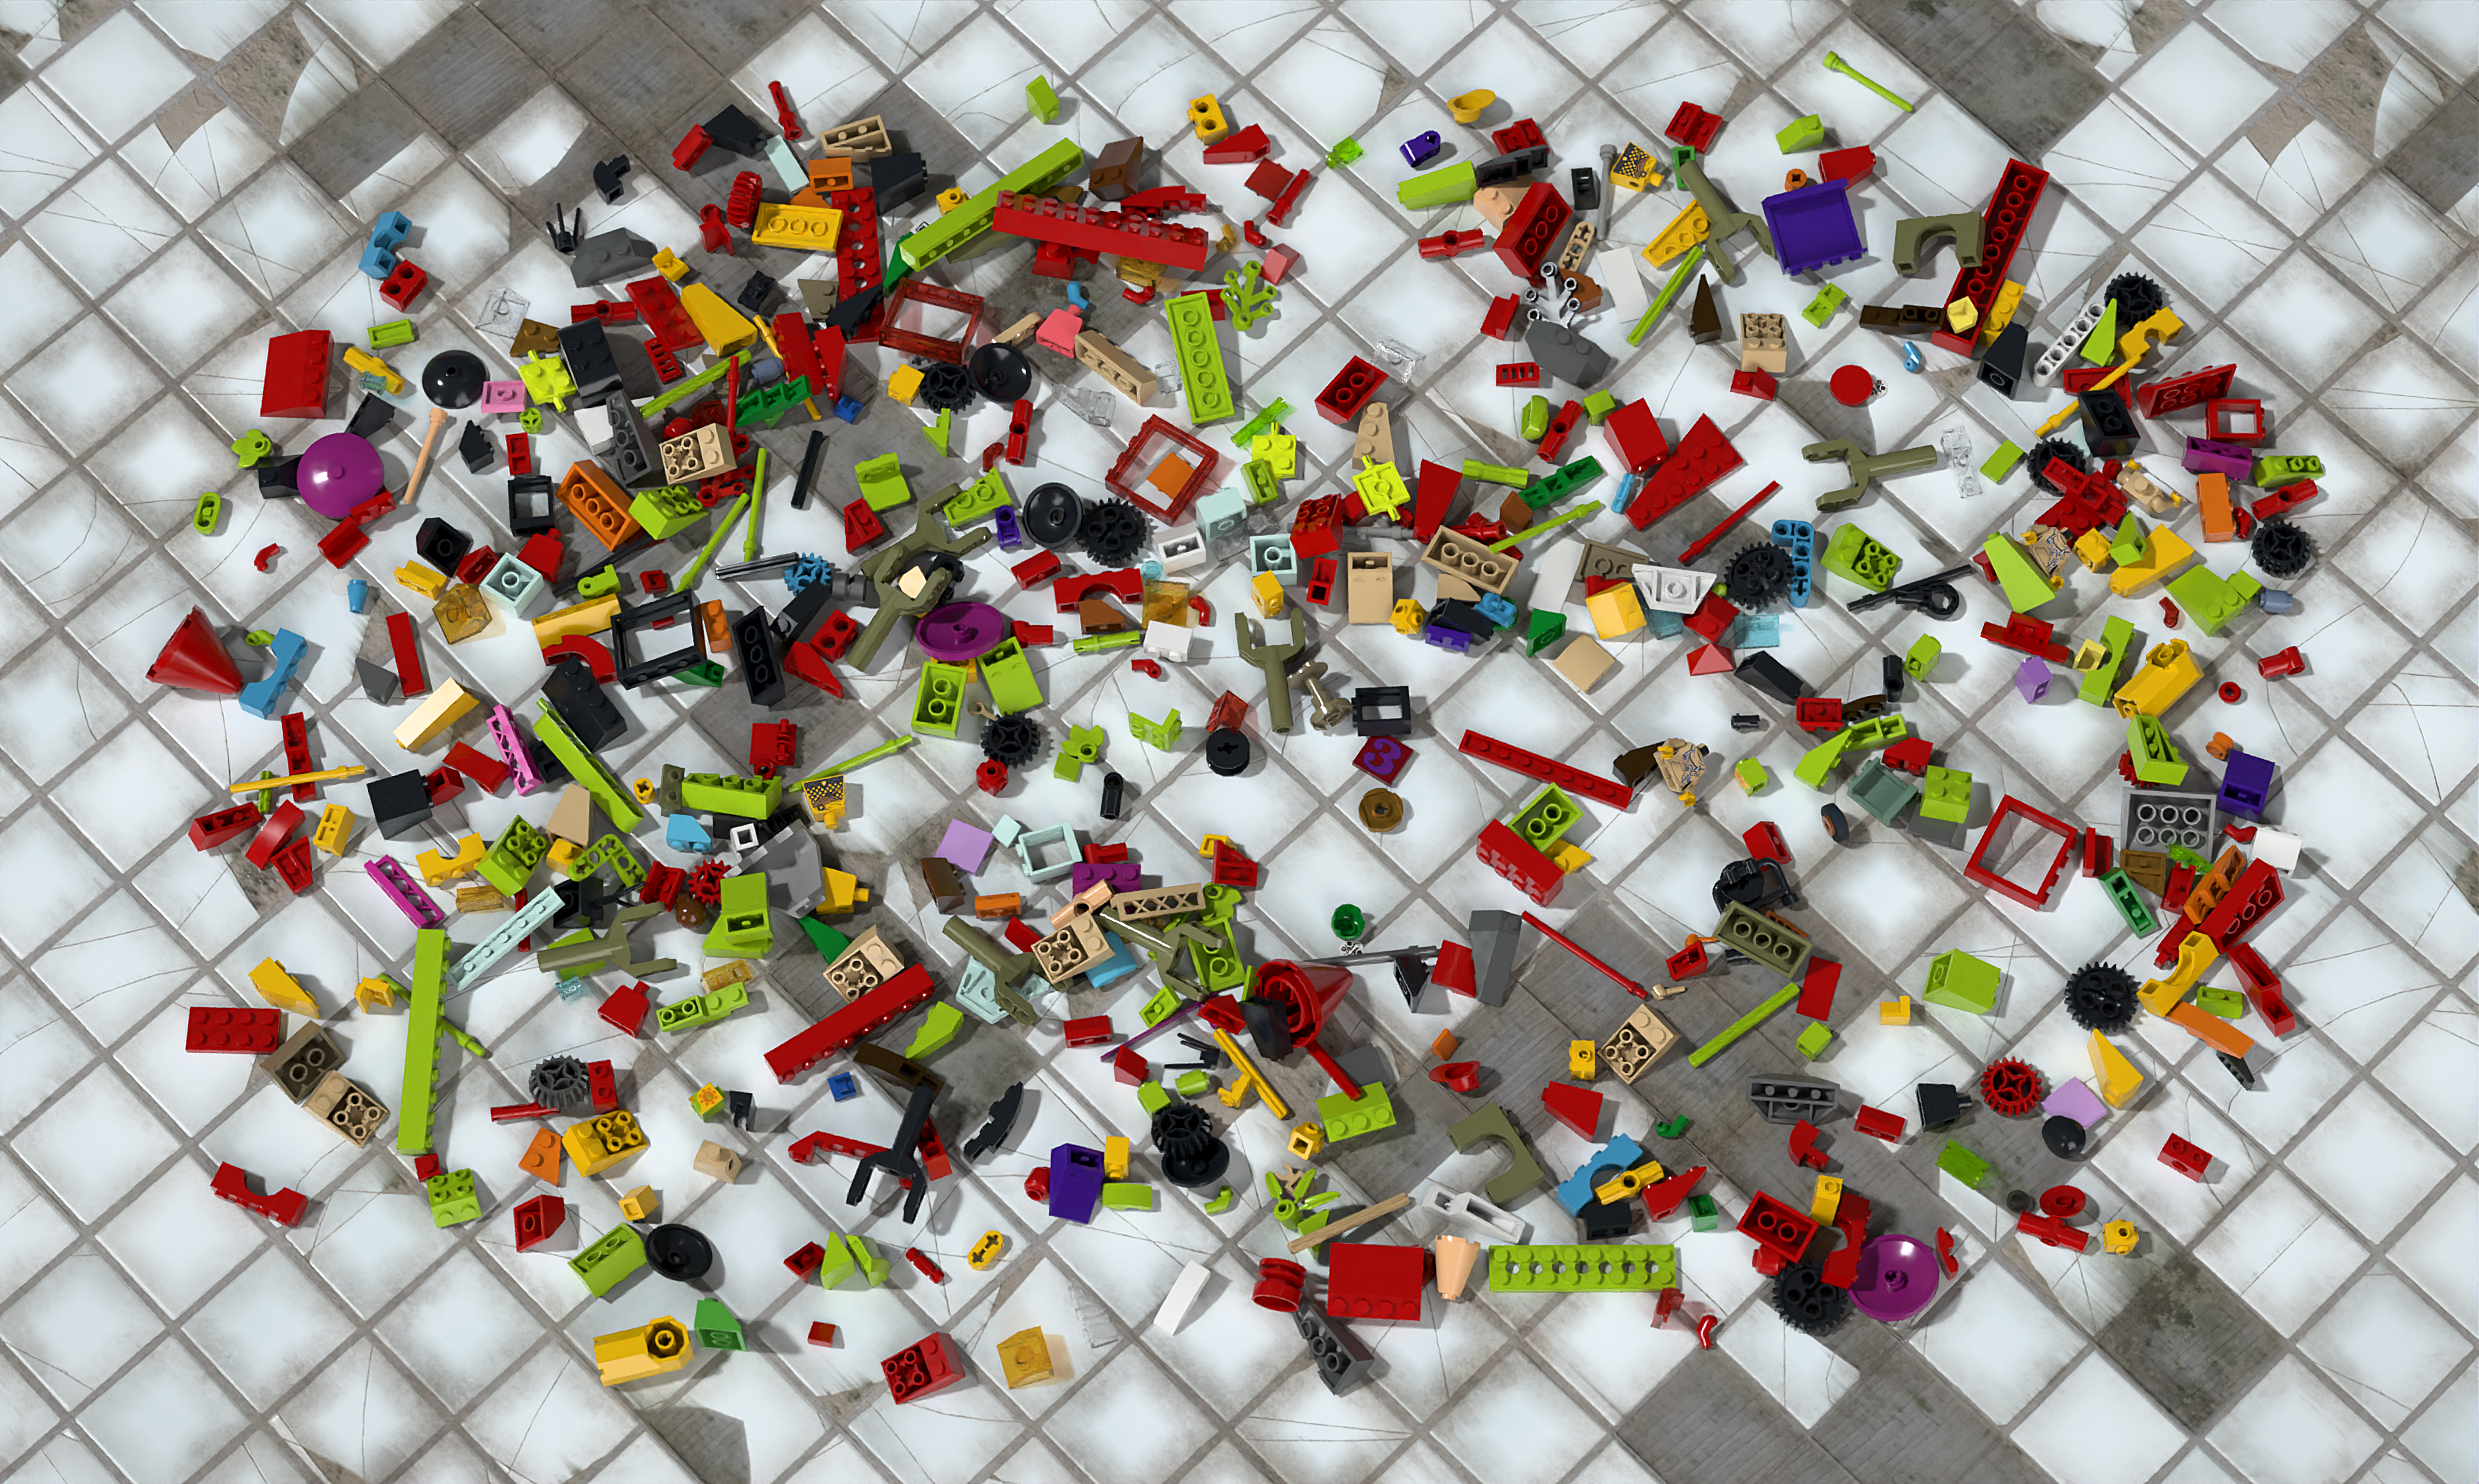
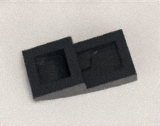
[528,740,567,784]

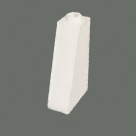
[574,396,666,456]

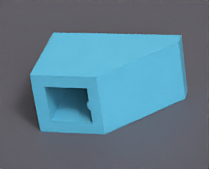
[666,814,713,853]

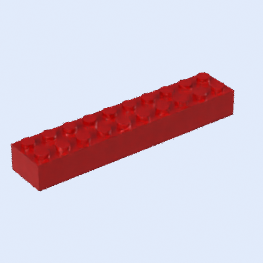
[1930,158,2050,358]
[992,190,1209,272]

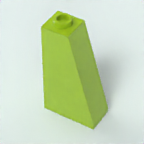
[1397,160,1482,210]
[1982,531,2060,614]

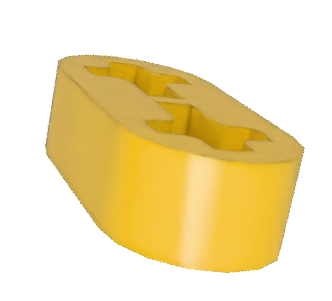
[967,1230,1004,1271]

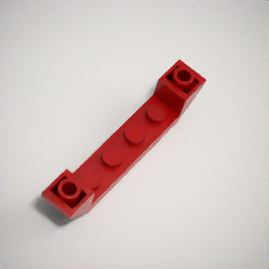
[788,1131,914,1191]

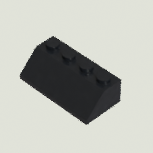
[731,605,786,707]
[541,655,628,754]

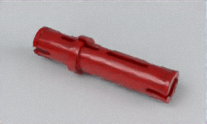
[490,1100,561,1122]

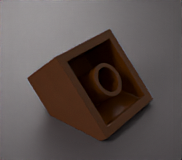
[920,858,967,914]

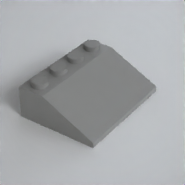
[2120,787,2216,862]

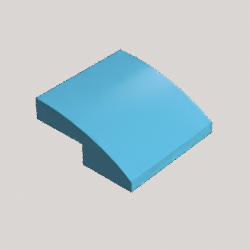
[1084,931,1137,989]

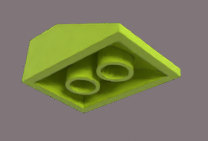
[2165,563,2246,637]
[911,661,968,739]
[1186,914,1246,993]

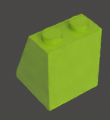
[1922,948,2001,1015]

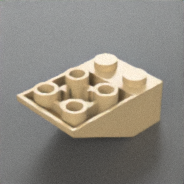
[1740,313,1787,373]
[659,423,737,485]
[1348,552,1393,624]
[1031,910,1116,984]
[822,924,904,1004]
[1597,1004,1681,1085]
[301,1070,388,1148]

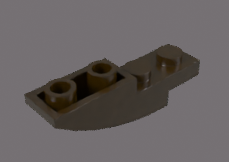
[1859,304,1946,335]
[852,1042,945,1103]

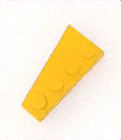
[1640,199,1711,269]

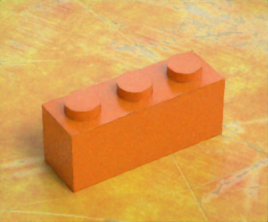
[2195,473,2236,543]

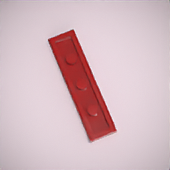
[386,612,426,698]

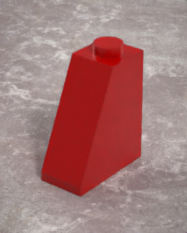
[1817,145,1876,191]
[1541,1081,1604,1143]

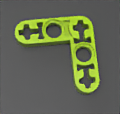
[567,834,648,891]

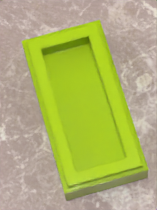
[367,319,414,350]
[1979,439,2024,484]

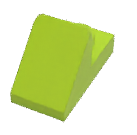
[922,408,951,457]
[1139,985,1182,1029]

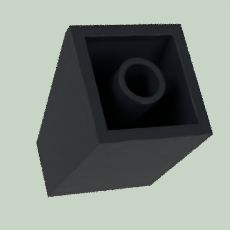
[869,152,928,216]
[1976,321,2029,401]
[366,769,435,840]

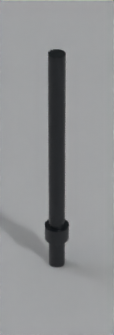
[552,533,654,599]
[1847,564,1972,612]

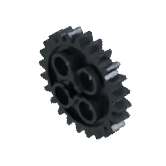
[1076,497,1147,566]
[1723,541,1795,609]
[2064,961,2139,1034]
[1772,1259,1848,1334]

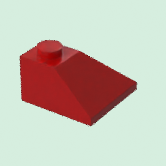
[1679,590,1741,645]
[513,1194,565,1253]

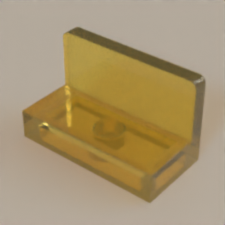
[455,885,504,913]

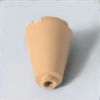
[1435,1235,1481,1301]

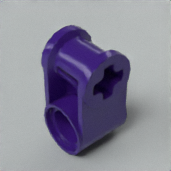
[1399,130,1441,168]
[995,506,1022,550]

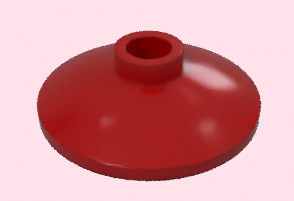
[2039,1185,2086,1218]

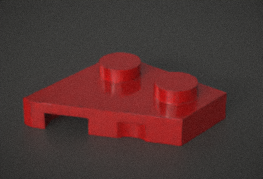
[843,497,885,554]
[269,836,314,896]
[1211,840,1258,887]

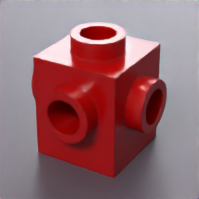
[976,758,1008,797]

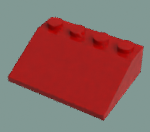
[260,330,335,419]
[2136,363,2237,419]
[1327,1242,1424,1321]

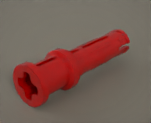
[768,81,803,140]
[1265,169,1312,226]
[1444,520,1507,541]

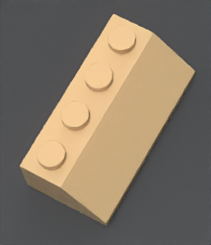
[1074,330,1158,407]
[1421,525,1519,596]

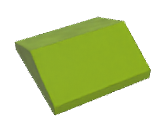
[547,927,607,985]

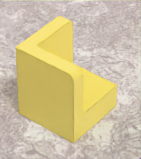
[1946,296,1978,334]
[2072,638,2107,675]

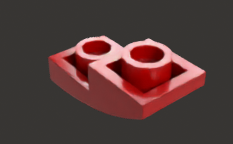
[1935,1226,1959,1281]

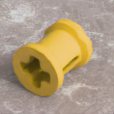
[633,778,655,805]

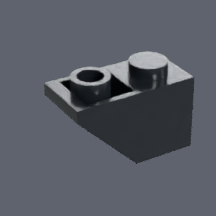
[459,420,495,474]

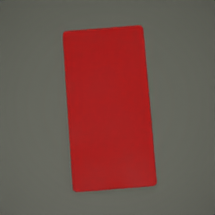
[1796,956,1842,1021]

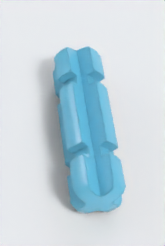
[1611,473,1635,514]

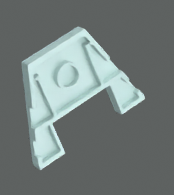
[956,955,1050,1024]

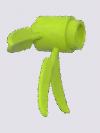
[1265,1168,1341,1230]

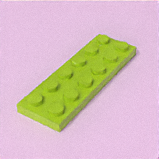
[1164,292,1235,425]

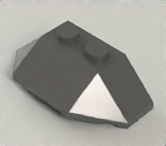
[570,227,656,288]
[1525,319,1611,385]
[1746,1073,1840,1125]

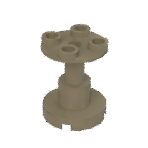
[1287,660,1352,731]

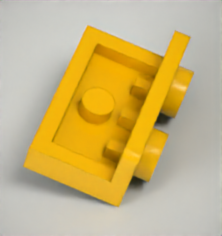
[354,977,396,1013]

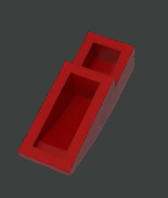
[245,799,306,870]

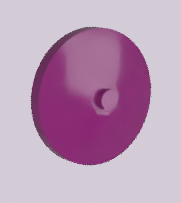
[297,433,384,519]
[916,601,1005,661]
[1847,1234,1940,1322]

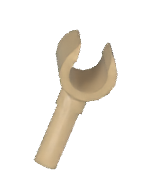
[968,702,996,721]
[1651,983,1685,1001]

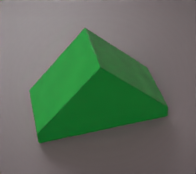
[1687,1194,1719,1232]

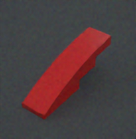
[2042,456,2127,528]
[281,712,317,803]

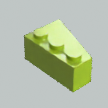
[2126,714,2189,786]

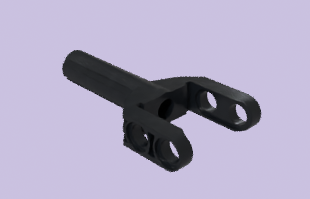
[846,1086,936,1225]

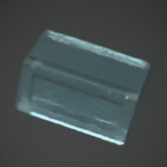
[1733,614,1780,650]

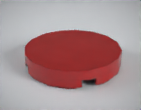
[1829,365,1873,407]

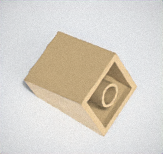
[546,783,595,860]

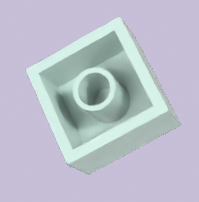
[1196,486,1247,542]
[1250,534,1297,585]
[480,552,545,618]

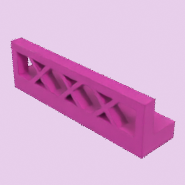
[486,704,544,796]
[363,854,445,929]

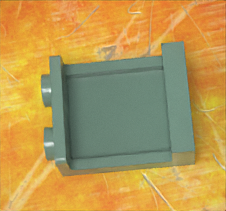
[1847,756,1919,828]

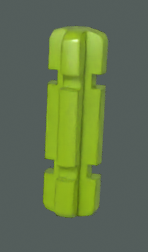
[258,771,273,814]

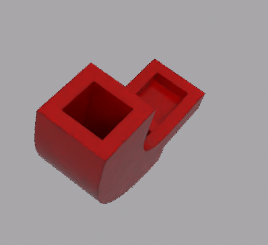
[1342,491,1414,529]
[541,635,618,685]

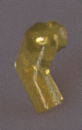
[1216,224,1236,254]

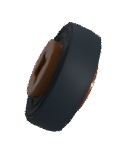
[1821,803,1849,843]

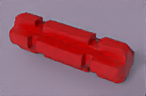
[905,1247,945,1284]

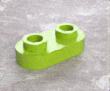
[193,492,222,535]

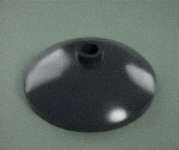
[968,342,1032,404]
[422,350,487,409]
[1022,482,1083,548]
[1161,1136,1230,1188]
[644,1224,713,1282]

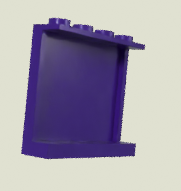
[1761,178,1868,276]

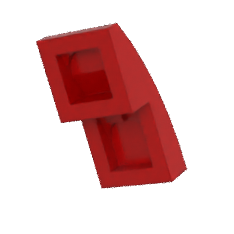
[505,432,532,476]

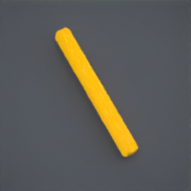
[1213,1027,1288,1119]

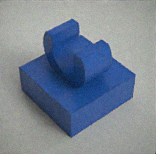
[833,394,863,424]
[827,1072,857,1102]

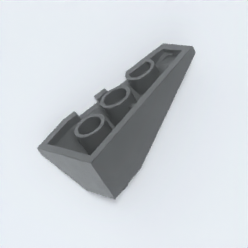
[606,389,665,487]
[1468,910,1523,1007]
[1292,1296,1375,1395]

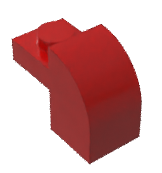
[1306,556,1338,606]
[1788,1118,1829,1172]

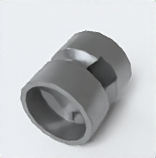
[832,571,868,604]

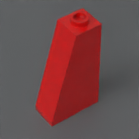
[1412,459,1463,544]

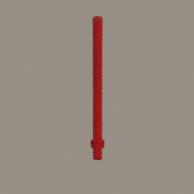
[1521,911,1648,1000]

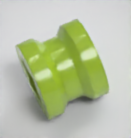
[520,407,543,434]

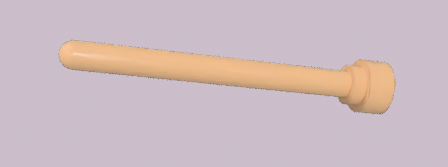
[403,408,448,504]

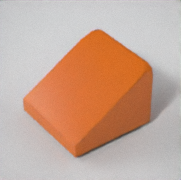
[1432,1028,1458,1061]

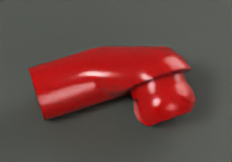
[1122,286,1155,305]
[2232,506,2252,539]
[1696,1314,1718,1349]

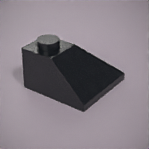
[258,454,303,499]
[416,517,471,578]
[1393,956,1430,1013]

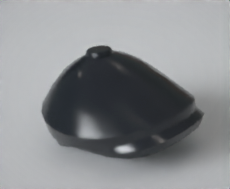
[2041,1115,2086,1159]

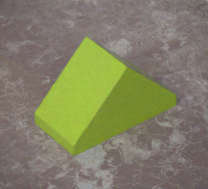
[1297,1209,1330,1260]

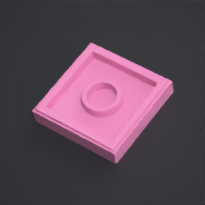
[481,380,528,413]

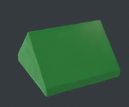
[1526,609,1567,658]

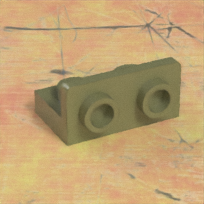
[659,763,685,818]

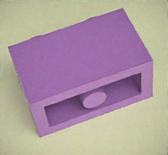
[2015,655,2053,704]

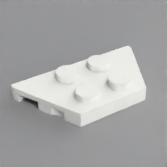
[1631,563,1717,614]

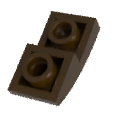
[1841,694,1887,722]

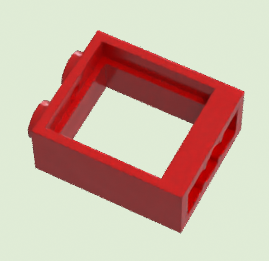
[2205,398,2266,448]

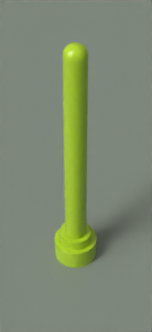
[1822,51,1913,112]

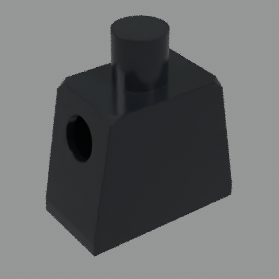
[1915,1083,1972,1132]

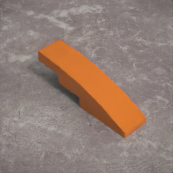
[2183,845,2247,925]
[2165,999,2255,1059]

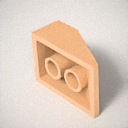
[1473,175,1535,233]

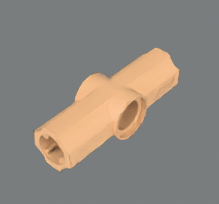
[1050,878,1116,930]

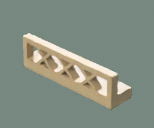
[1110,882,1206,922]

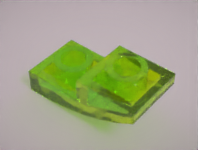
[2166,844,2213,873]

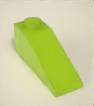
[2080,298,2117,368]

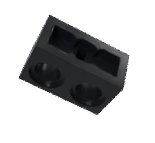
[925,551,965,606]

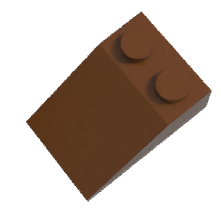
[1088,136,1144,201]

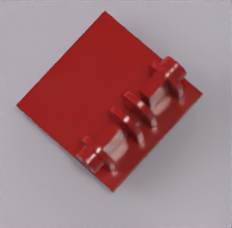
[749,719,797,766]

